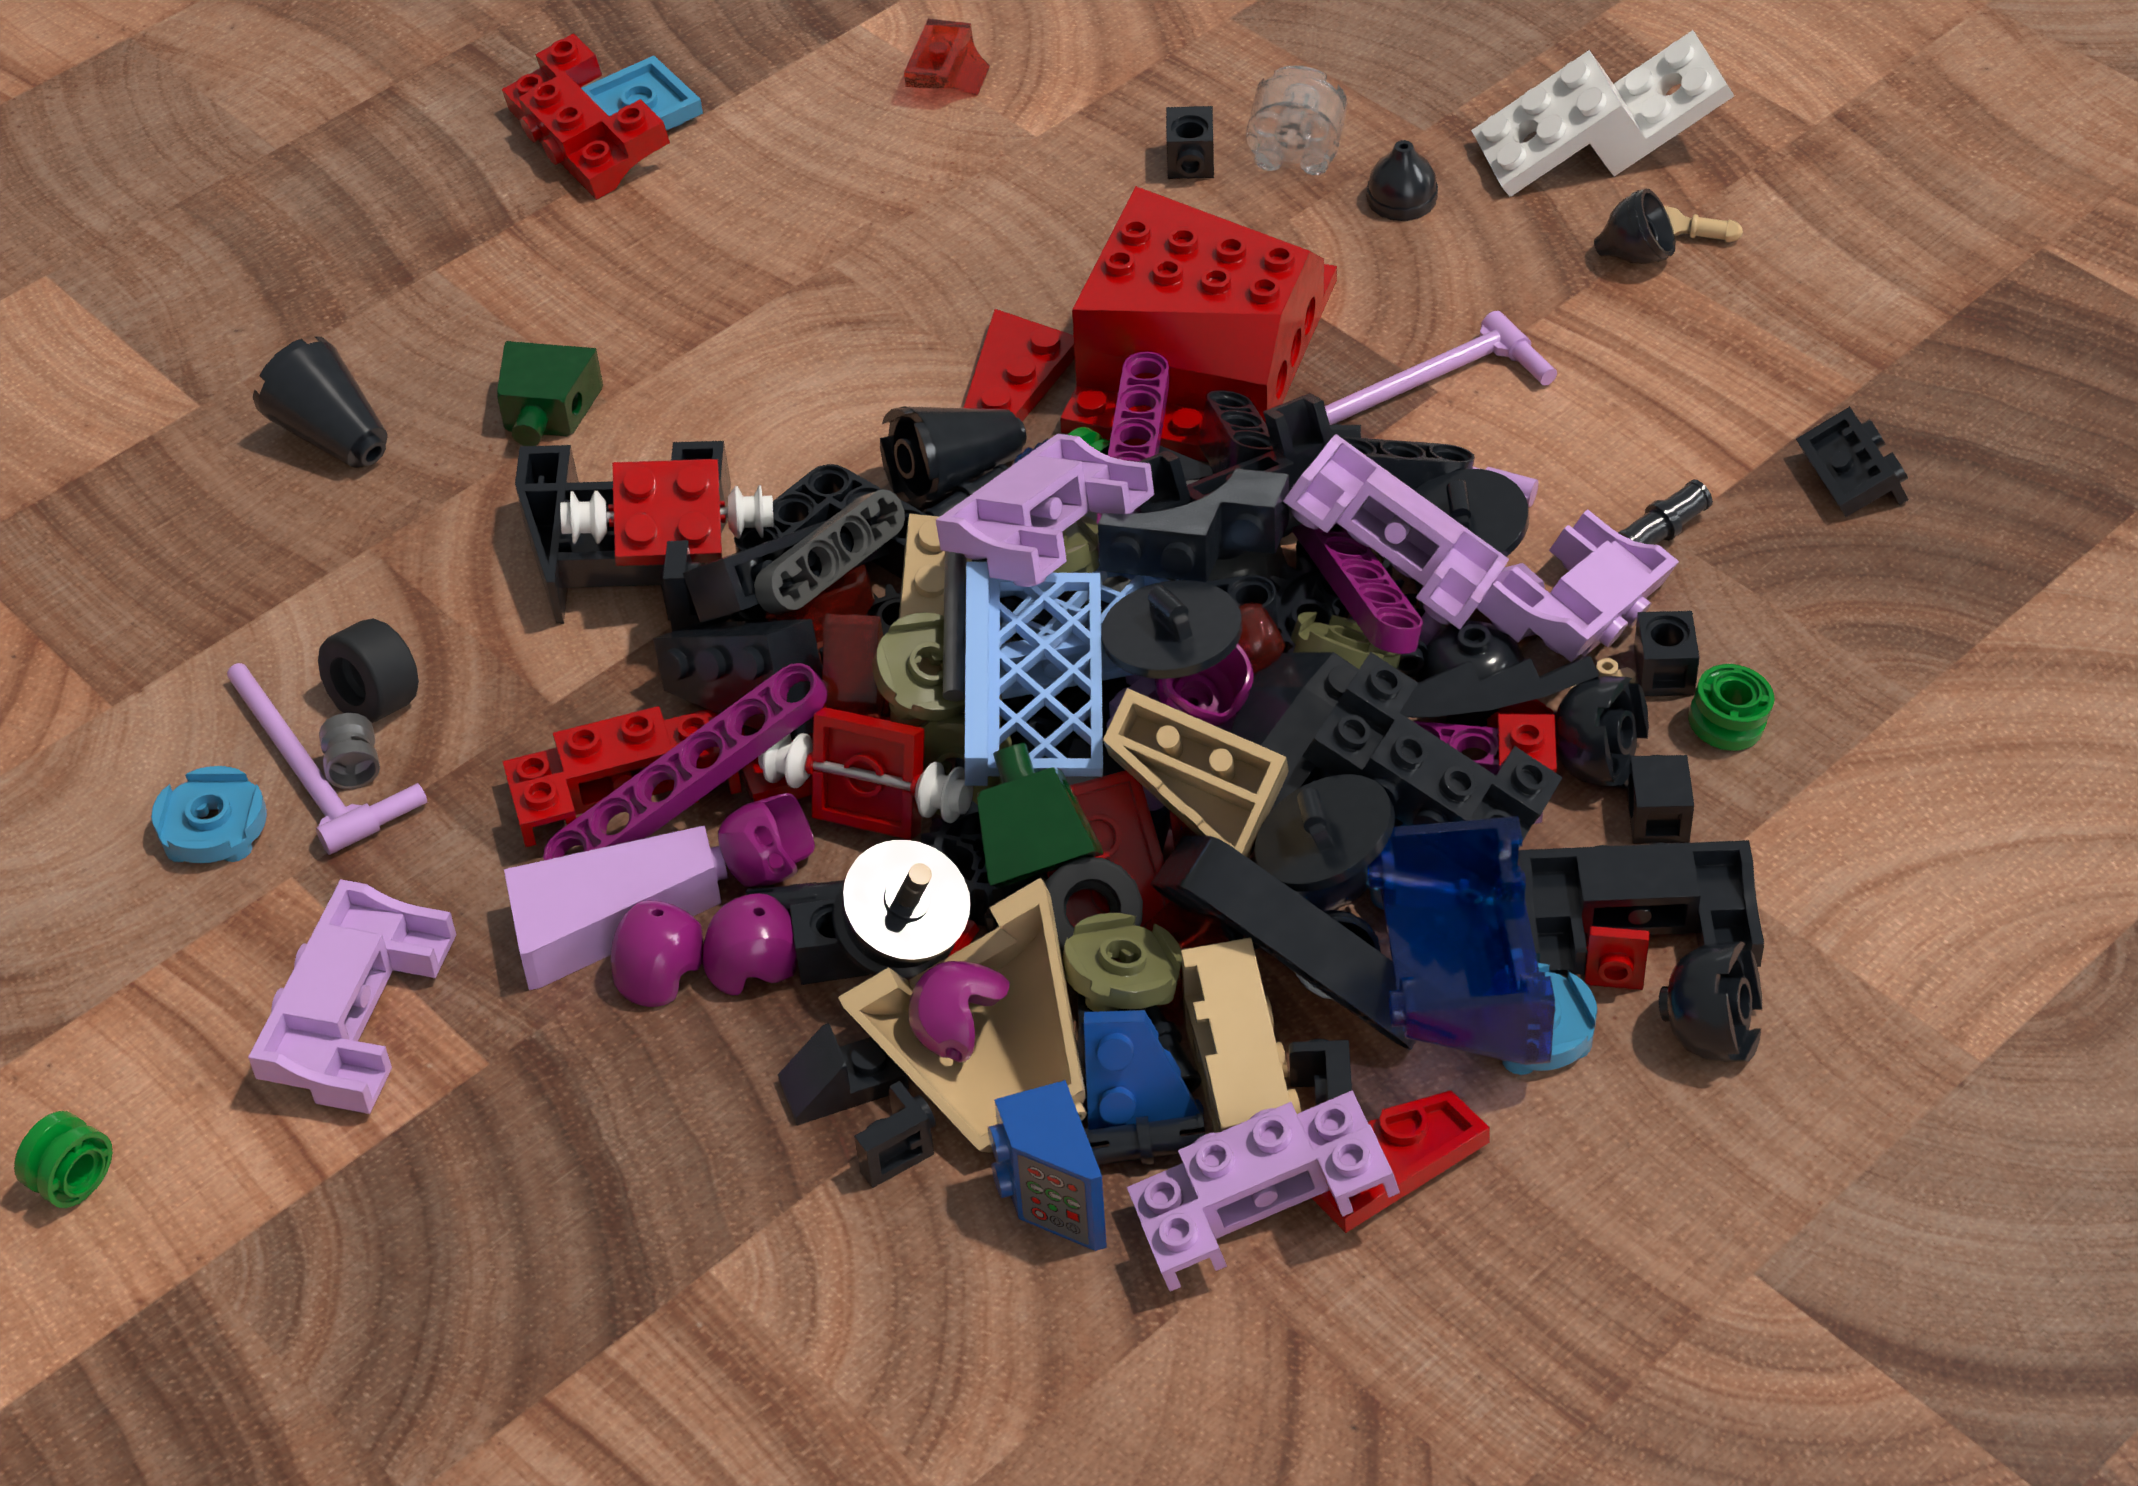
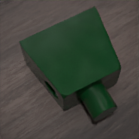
[497,341,603,446]
[977,743,1104,888]

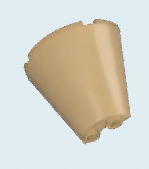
[838,878,1087,1153]

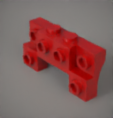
[502,33,670,200]
[502,706,742,848]

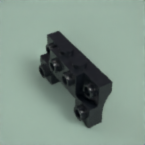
[1133,393,1333,579]
[1302,652,1563,882]
[1516,840,1764,975]

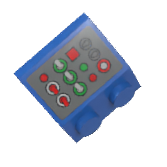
[988,1080,1107,1251]

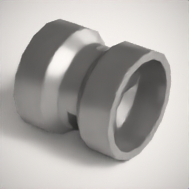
[319,713,380,789]

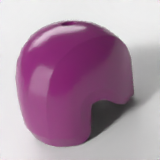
[1155,644,1254,727]
[718,793,815,888]
[702,893,797,995]
[611,900,704,1007]
[908,961,1010,1063]

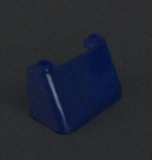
[1367,816,1555,1065]

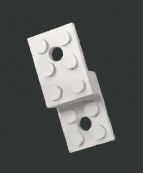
[1471,30,1734,197]

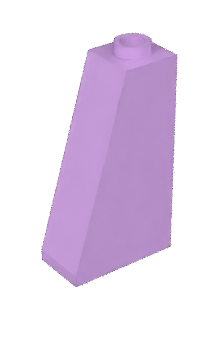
[504,825,728,990]

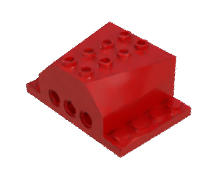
[1060,186,1337,463]

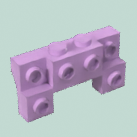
[936,434,1154,587]
[1283,434,1509,629]
[1477,509,1679,662]
[248,879,456,1114]
[1127,1090,1400,1292]

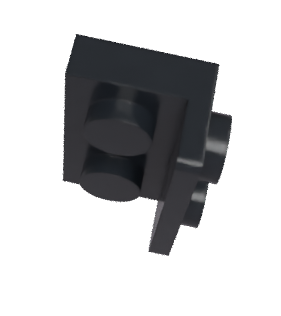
[1796,406,1909,517]

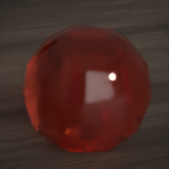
[1238,603,1285,673]

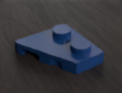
[1084,1010,1204,1130]

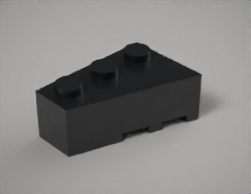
[653,619,830,740]

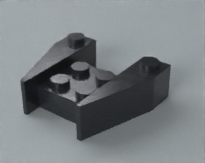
[515,441,731,624]

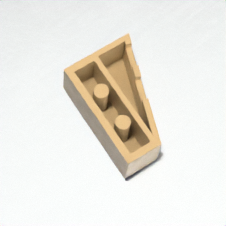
[1103,688,1289,858]
[1181,937,1301,1133]

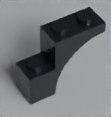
[1098,469,1289,583]

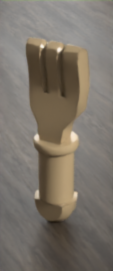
[1664,206,1743,242]

